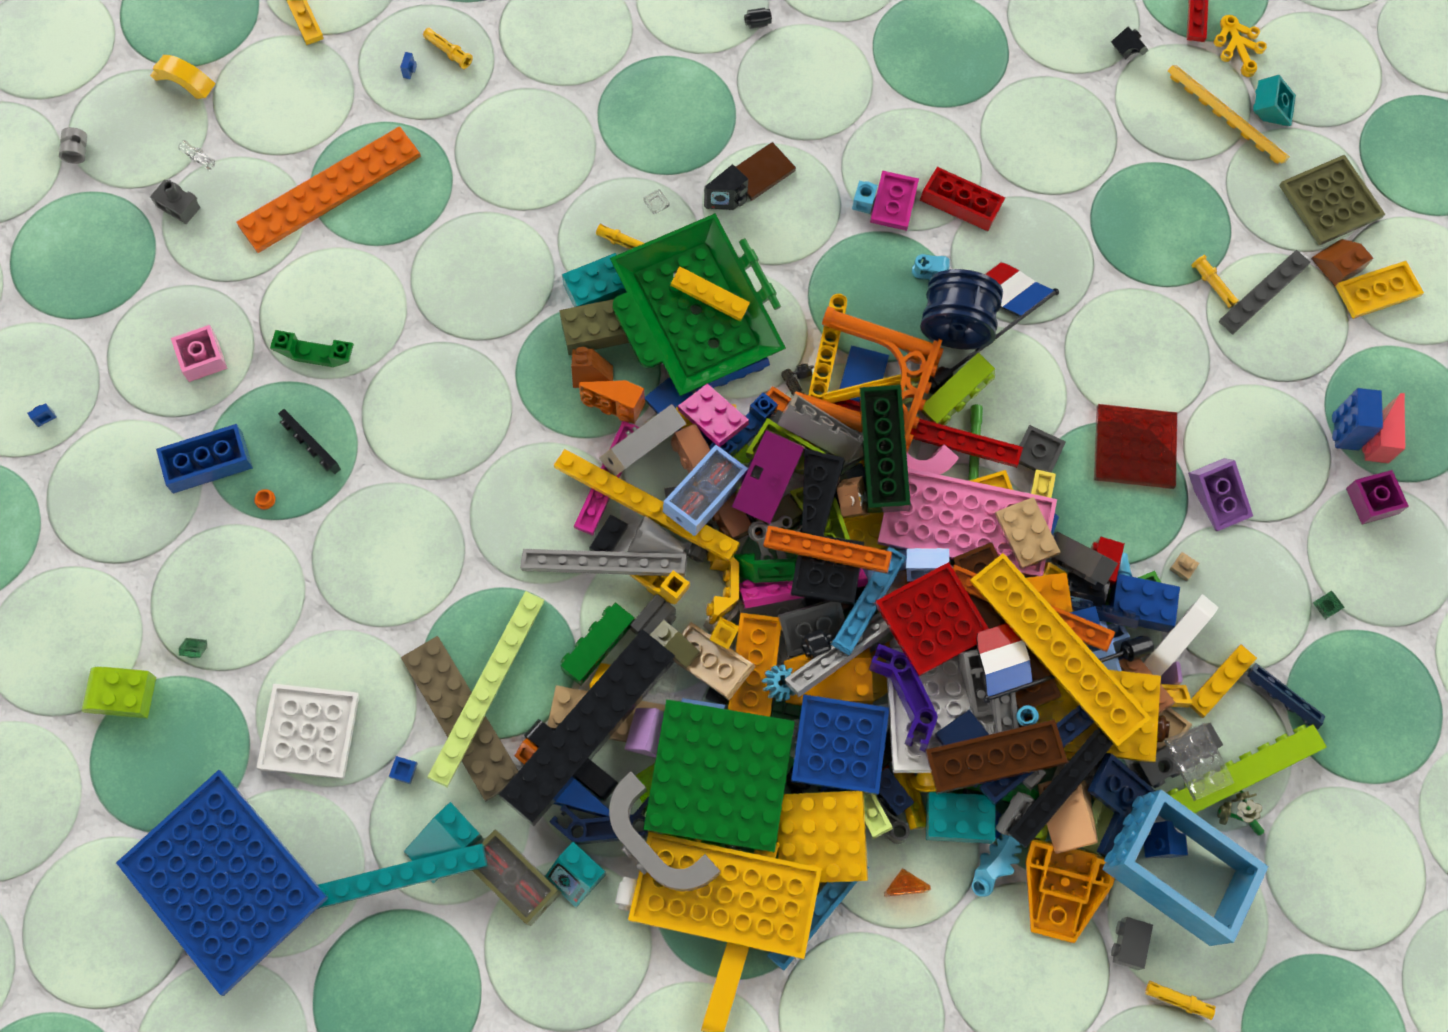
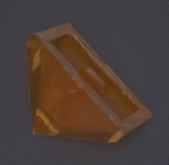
[884,868,931,897]

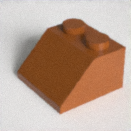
[1311,239,1374,286]
[571,347,613,388]

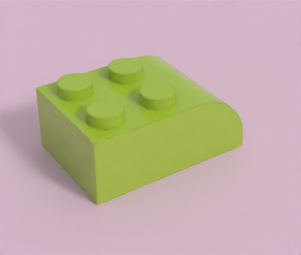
[81,667,156,718]

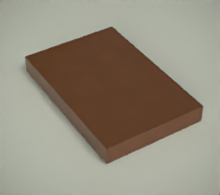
[736,142,796,201]

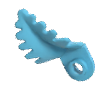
[972,834,1022,897]

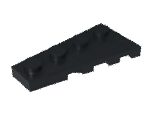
[802,448,845,536]

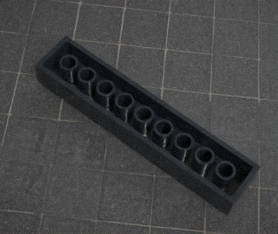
[499,629,675,826]

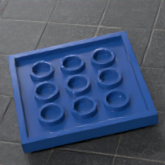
[791,694,889,795]

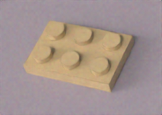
[995,497,1060,569]

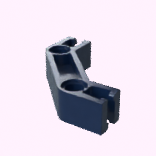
[549,796,650,845]

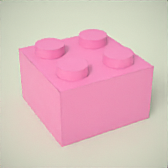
[171,325,228,382]

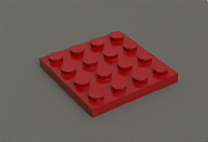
[875,562,989,676]

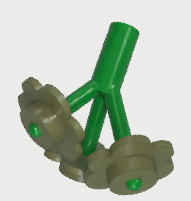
[1217,790,1264,836]

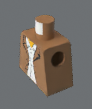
[837,476,870,518]

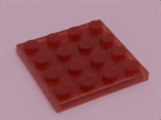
[1094,404,1177,489]

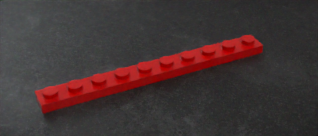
[833,399,1023,468]

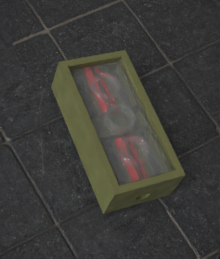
[472,829,562,926]

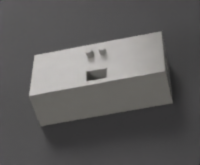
[599,404,686,476]

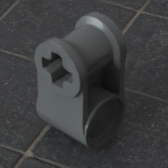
[882,808,910,844]

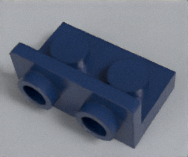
[876,768,914,817]

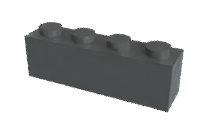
[1051,531,1118,585]

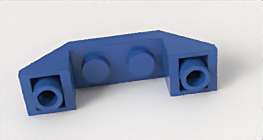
[709,392,778,457]

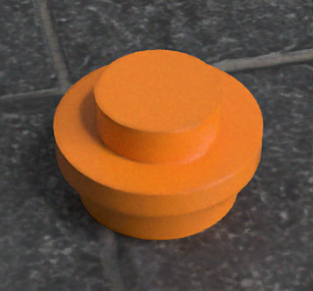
[254,489,276,510]

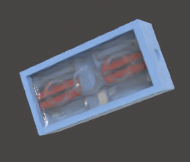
[662,445,748,536]

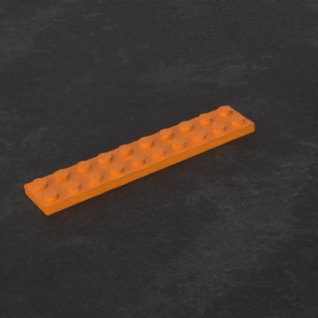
[236,126,421,253]

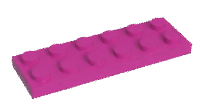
[739,568,868,608]

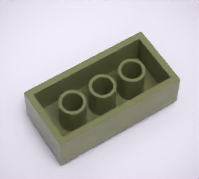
[559,299,629,355]

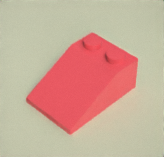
[1362,393,1405,464]

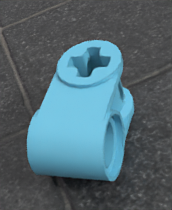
[912,254,950,280]

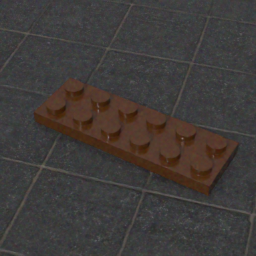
[925,719,1068,794]

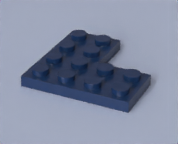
[1088,753,1155,861]

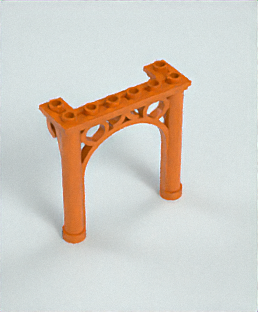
[795,306,944,453]

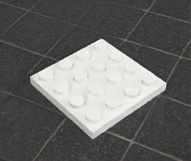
[256,684,360,779]

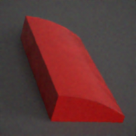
[920,167,1006,231]

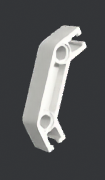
[1143,594,1219,676]

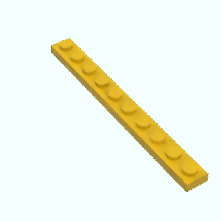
[554,449,740,562]

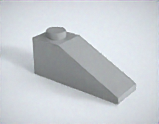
[958,647,993,717]

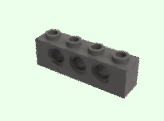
[1132,722,1223,788]

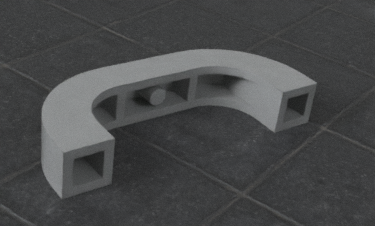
[609,772,721,891]

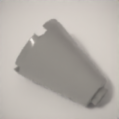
[627,516,687,554]

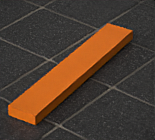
[763,525,892,574]

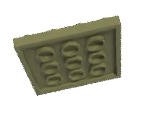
[1279,154,1385,246]

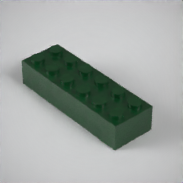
[859,385,911,513]

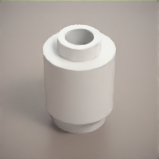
[615,877,637,912]

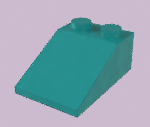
[404,802,483,884]

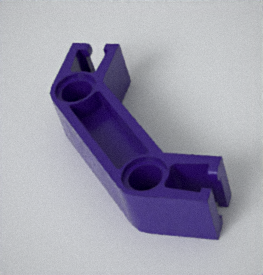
[869,644,938,752]

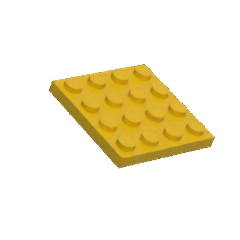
[778,791,868,883]

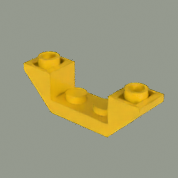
[706,551,739,624]

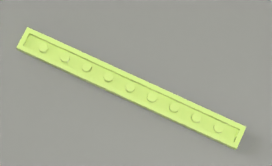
[428,591,544,788]

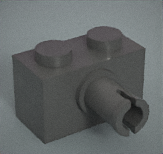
[150,180,201,225]

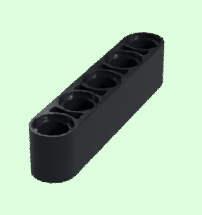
[524,719,619,801]

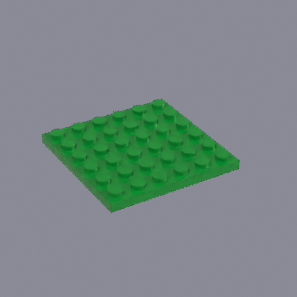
[643,699,795,853]

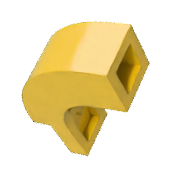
[150,55,216,99]
[630,570,690,604]

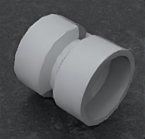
[59,127,87,164]

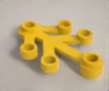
[1214,15,1267,77]

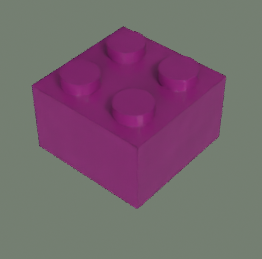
[1346,470,1409,525]

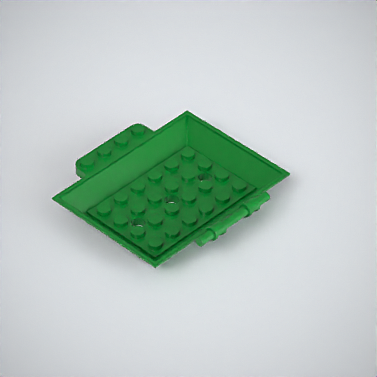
[610,213,786,396]

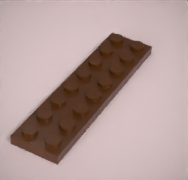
[953,542,1061,709]

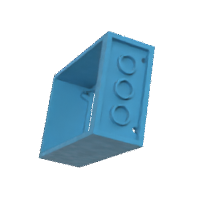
[1102,789,1269,946]

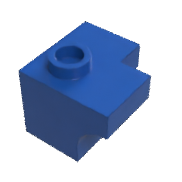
[1144,821,1188,858]

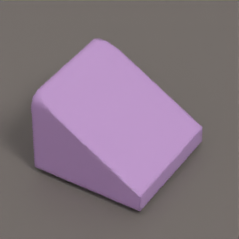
[1160,662,1183,685]

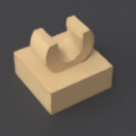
[1169,552,1200,581]

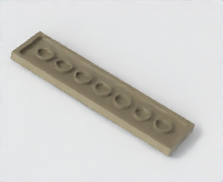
[401,636,518,802]

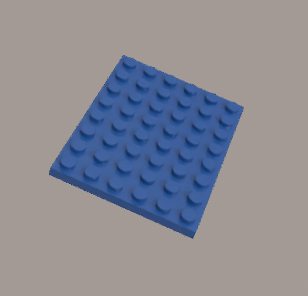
[116,770,328,996]

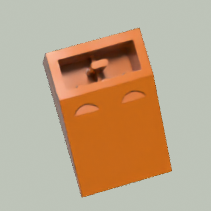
[579,380,645,424]

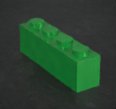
[560,602,635,686]

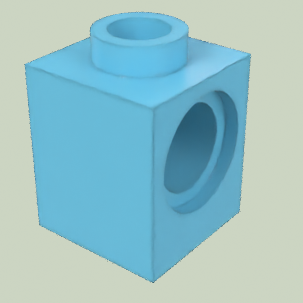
[852,180,878,214]

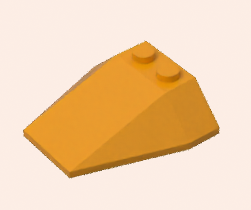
[784,648,873,706]
[1026,840,1115,943]

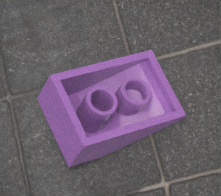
[1188,458,1253,531]

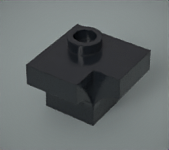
[1111,27,1149,60]

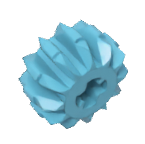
[762,665,795,702]

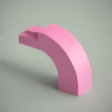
[907,445,959,475]

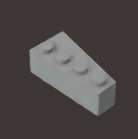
[777,393,862,462]

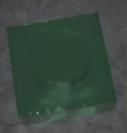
[1313,591,1345,620]
[178,638,207,658]

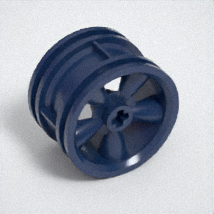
[920,269,1003,350]

